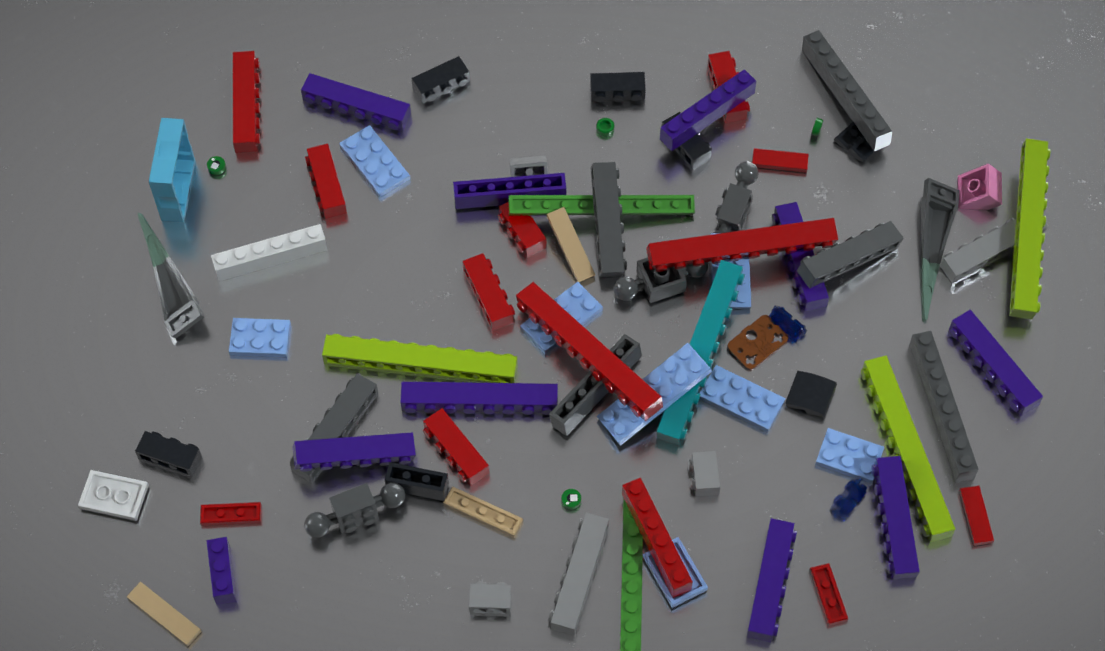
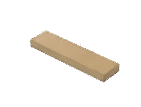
[546,207,595,283]
[443,486,523,538]
[127,581,202,647]

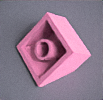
[958,164,1002,210]

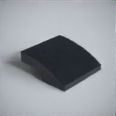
[834,122,874,162]
[785,371,837,417]

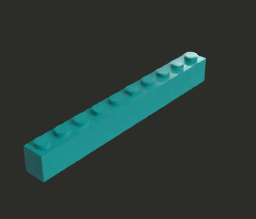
[657,260,745,445]

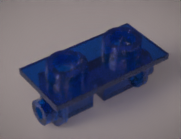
[769,305,807,343]
[830,478,867,518]

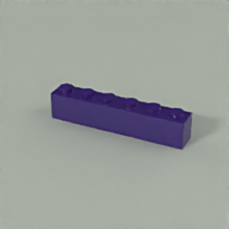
[660,69,756,151]
[301,73,411,131]
[453,173,566,209]
[772,202,829,311]
[949,309,1043,416]
[292,432,416,472]
[872,456,920,580]
[747,518,797,643]

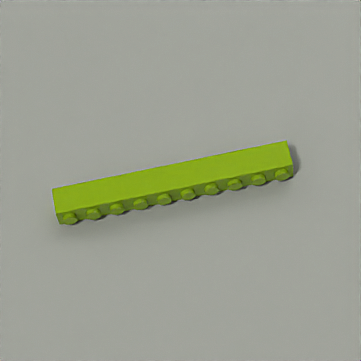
[1009,138,1051,319]
[322,334,518,383]
[861,355,956,543]

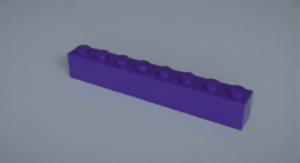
[400,382,558,415]

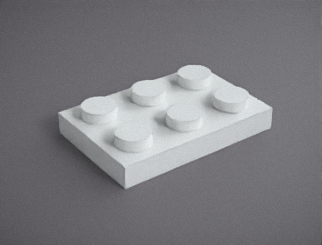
[78,470,149,521]

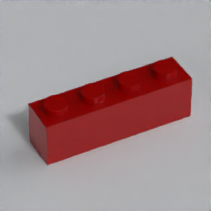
[707,51,750,124]
[305,144,347,219]
[462,253,515,331]
[423,408,490,486]

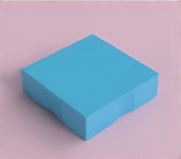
[149,118,195,222]

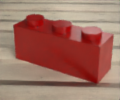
[498,202,547,258]

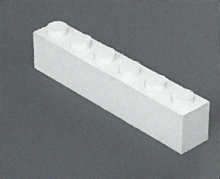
[211,224,328,282]

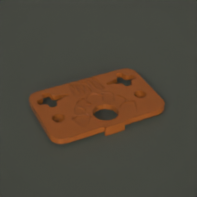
[727,315,788,370]

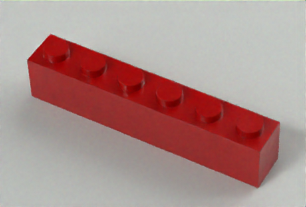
[233,51,260,153]
[622,477,693,598]

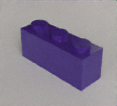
[206,537,237,605]

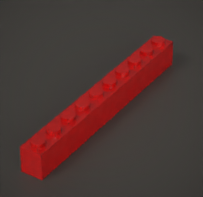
[646,218,838,272]
[516,282,663,421]

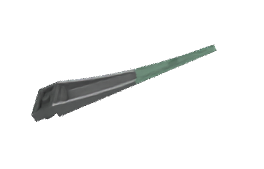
[921,178,959,322]
[138,213,205,339]

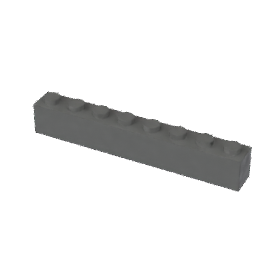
[802,30,892,151]
[909,331,979,483]

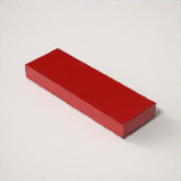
[752,148,809,173]
[959,485,994,546]
[200,502,262,526]
[809,563,848,626]

